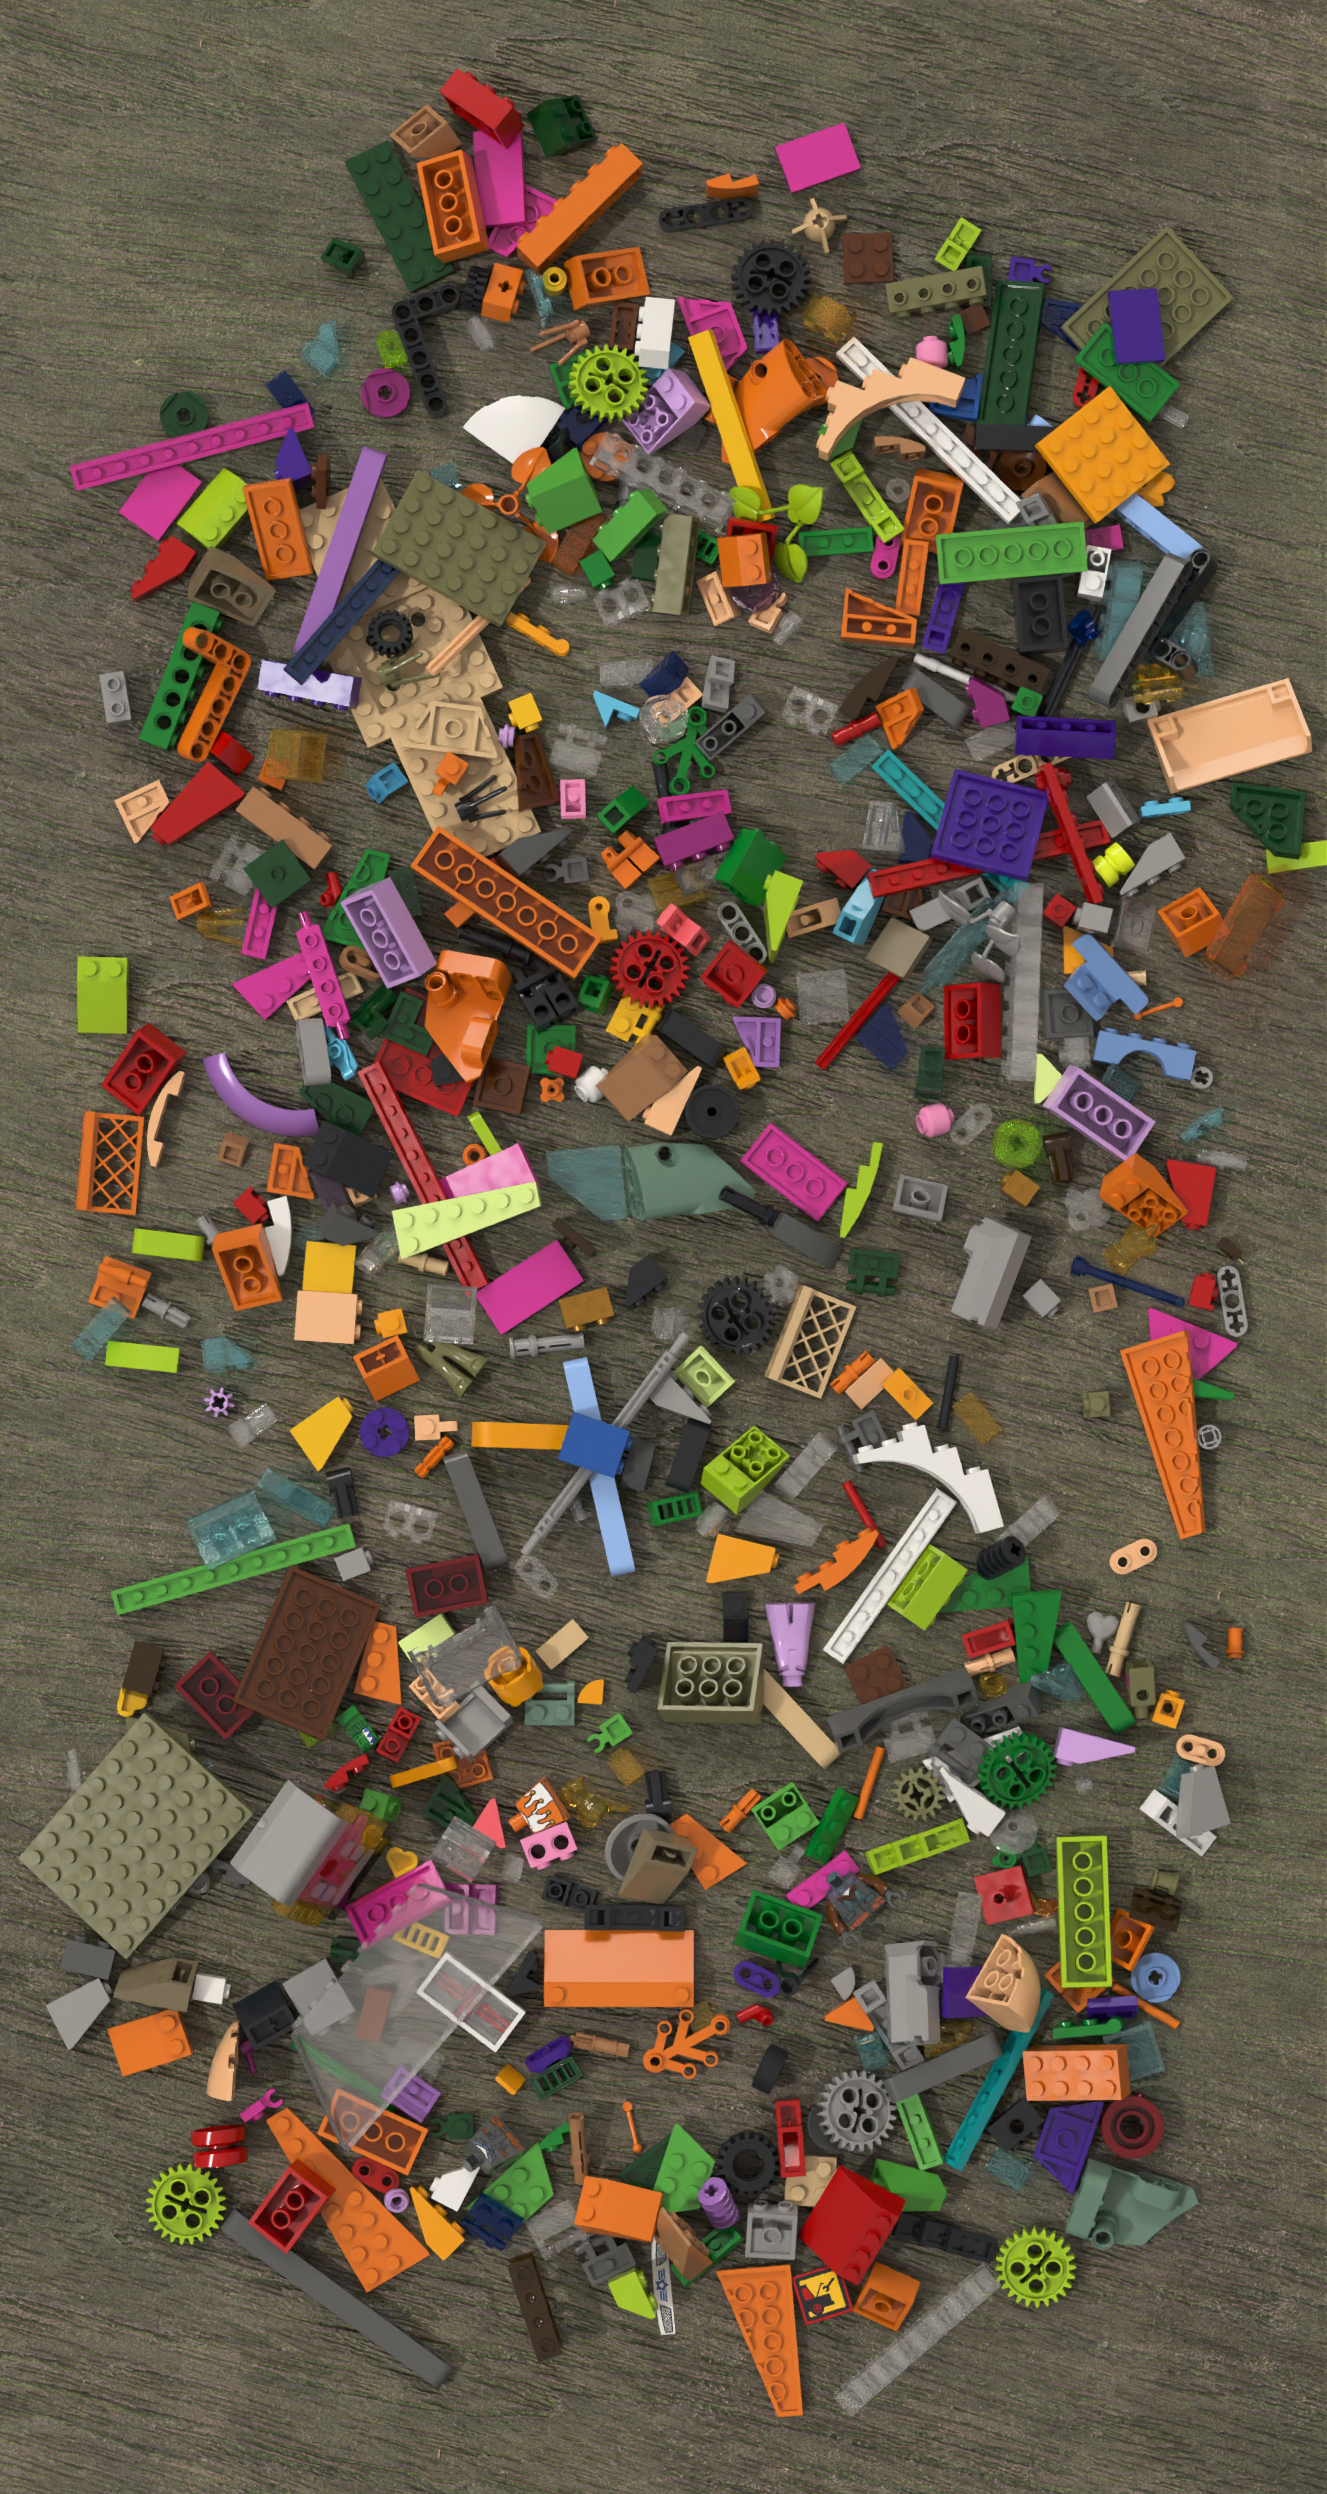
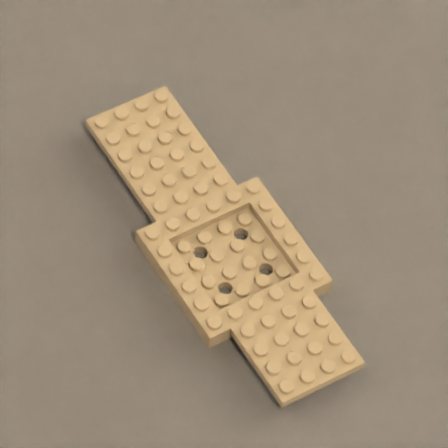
[299,478,541,858]

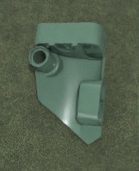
[624,1141,756,1221]
[1064,2158,1199,2250]

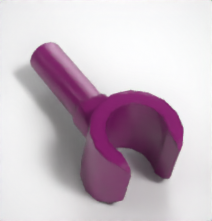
[240,2037,256,2074]

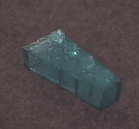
[1094,557,1144,660]

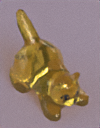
[1102,1223,1158,1275]
[558,1776,630,1828]

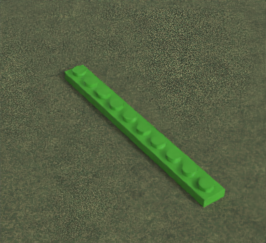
[111,1523,356,1615]

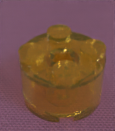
[801,292,857,344]

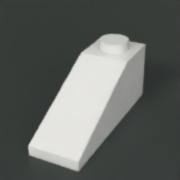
[940,1767,1006,1837]
[1139,1789,1216,1856]

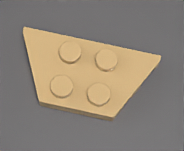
[402,701,498,760]

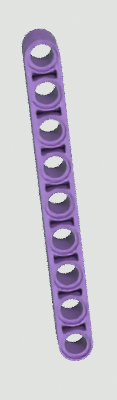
[293,446,388,654]

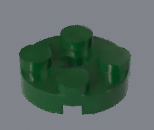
[160,391,209,438]

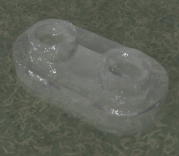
[950,1103,992,1146]
[516,1555,558,1598]

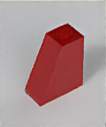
[1165,1159,1216,1231]

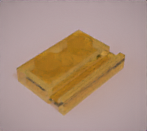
[647,866,705,915]

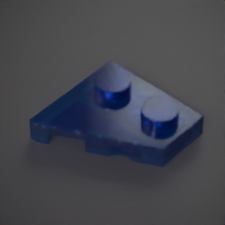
[1041,298,1084,353]
[855,1002,908,1071]

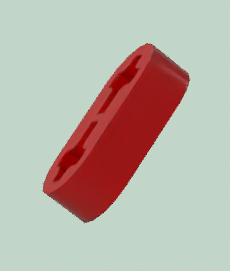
[1072,368,1099,409]

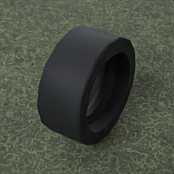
[751,2044,788,2094]

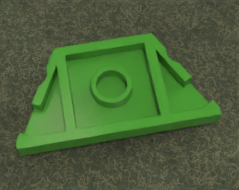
[653,2122,715,2213]
[467,2141,554,2228]

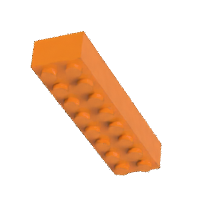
[410,826,603,980]

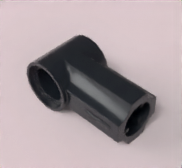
[326,1467,359,1519]
[644,1771,672,1820]

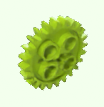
[568,344,649,423]
[146,2163,227,2245]
[995,2225,1077,2308]

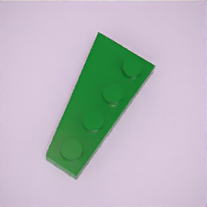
[322,849,391,950]
[938,1556,1031,1613]

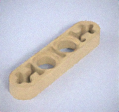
[991,755,1073,784]

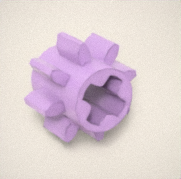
[204,1387,235,1418]

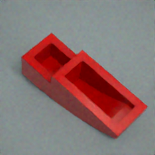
[961,1618,1016,1659]
[775,2098,806,2178]

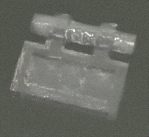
[549,722,608,777]
[209,834,265,898]
[880,1711,936,1763]

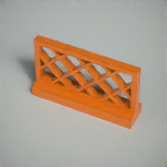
[75,1111,144,1215]

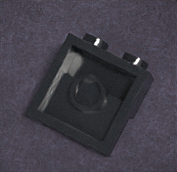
[624,1635,658,1693]

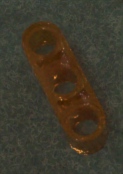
[550,512,607,577]

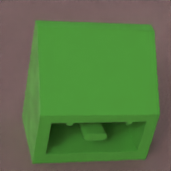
[751,1782,820,1851]

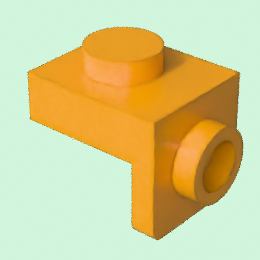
[723,1047,761,1090]

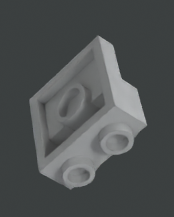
[745,2199,798,2260]

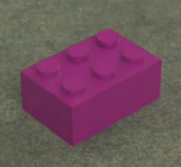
[654,811,734,873]

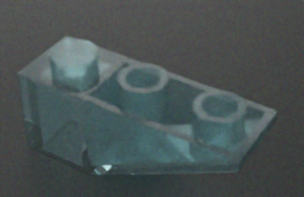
[256,1467,336,1529]

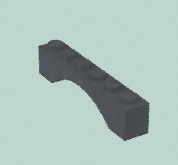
[826,1667,979,1754]

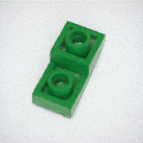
[947,314,965,371]
[539,2119,586,2152]

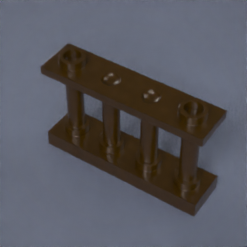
[507,2251,563,2362]

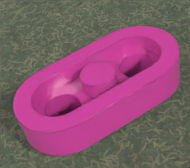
[870,535,900,580]

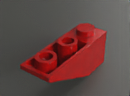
[130,535,198,602]

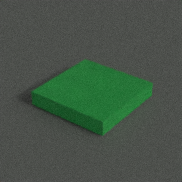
[526,1024,576,1075]

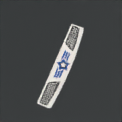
[652,2236,675,2335]

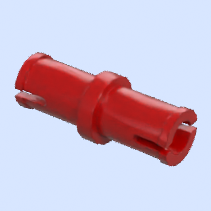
[830,712,881,747]

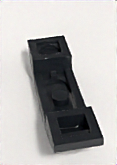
[584,1904,684,1932]

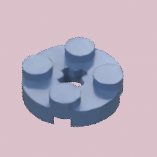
[1130,1952,1180,2003]

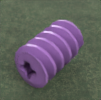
[698,2177,741,2229]

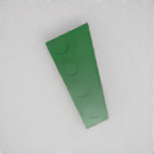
[1012,1590,1062,1687]

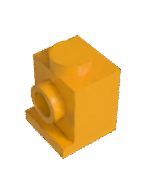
[1150,1689,1185,1729]

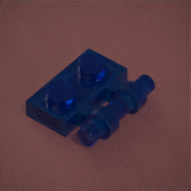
[459,2192,524,2251]

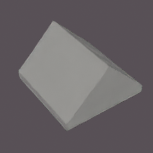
[1086,780,1141,838]
[891,1174,948,1223]

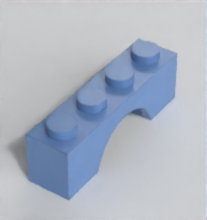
[1092,1028,1196,1082]

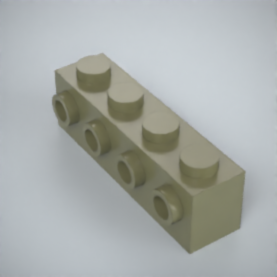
[885,266,990,319]
[651,513,700,616]

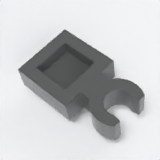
[545,856,589,885]

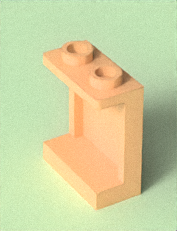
[294,1291,362,1345]

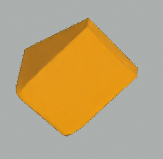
[495,2064,525,2095]

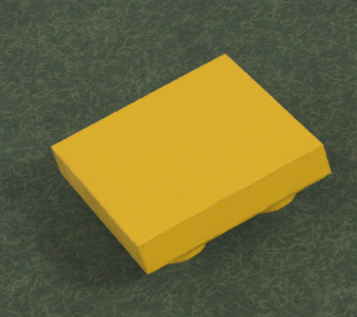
[302,1241,356,1294]

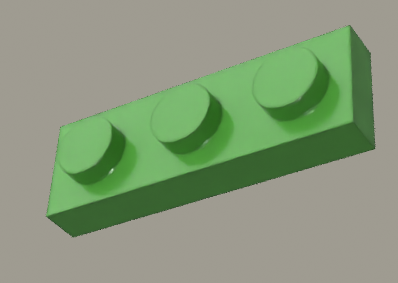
[896,2093,945,2170]

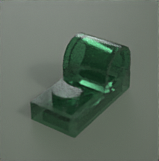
[915,1045,945,1100]

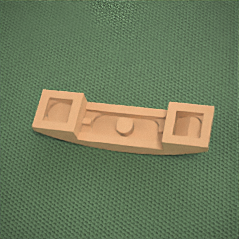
[147,1071,186,1168]

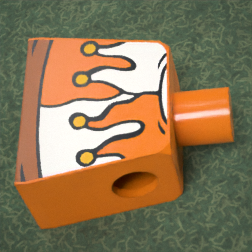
[508,1776,571,1833]

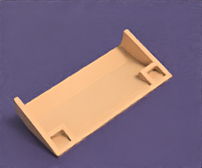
[1147,678,1312,794]

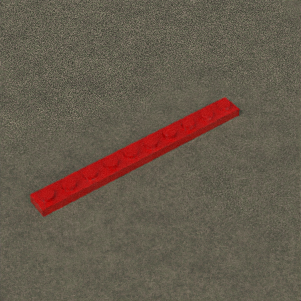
[867,820,1111,899]
[357,1061,490,1294]

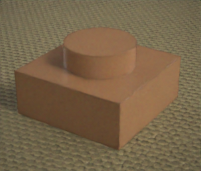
[1088,1283,1118,1313]

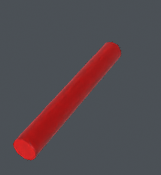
[842,1480,887,1549]

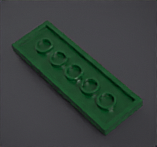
[344,140,454,294]
[976,280,1047,425]

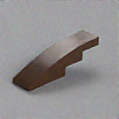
[605,301,639,403]

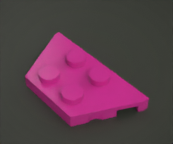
[677,297,748,371]
[1148,1307,1238,1380]

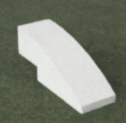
[265,1196,293,1276]

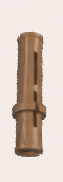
[568,2112,590,2185]

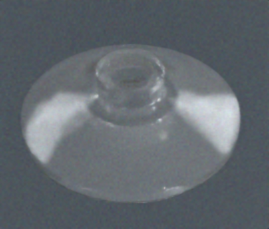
[989,1806,1038,1854]

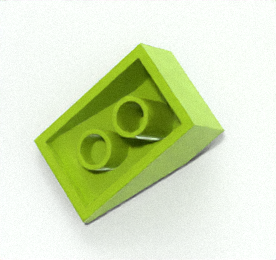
[77,956,130,1034]

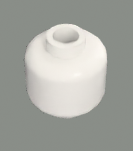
[574,1066,608,1103]

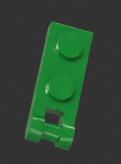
[1052,2015,1124,2039]

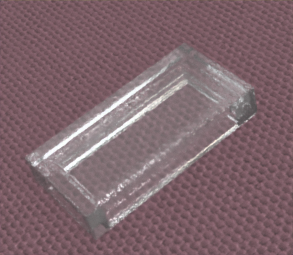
[964,721,1015,763]

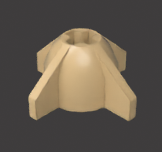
[791,198,847,255]

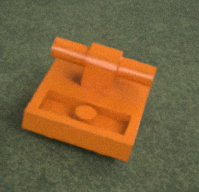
[88,1256,152,1319]

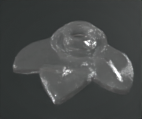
[614,891,659,937]
[1065,1186,1111,1231]

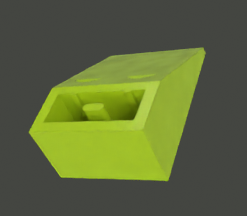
[701,1426,790,1515]

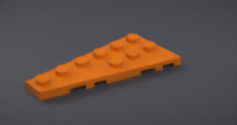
[716,2264,803,2417]

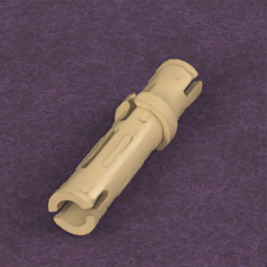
[1104,1602,1141,1677]

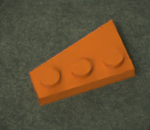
[353,1621,402,1705]
[669,1813,747,1890]

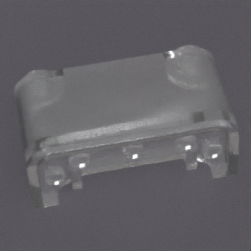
[407,1604,523,1708]

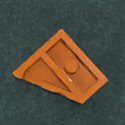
[875,687,924,750]
[266,1143,314,1200]

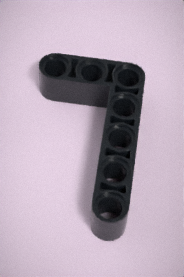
[392,284,461,419]
[1145,548,1218,680]

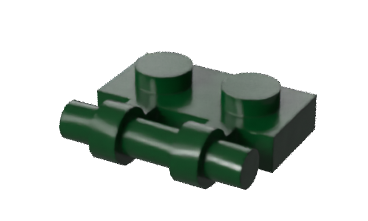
[845,1248,900,1297]

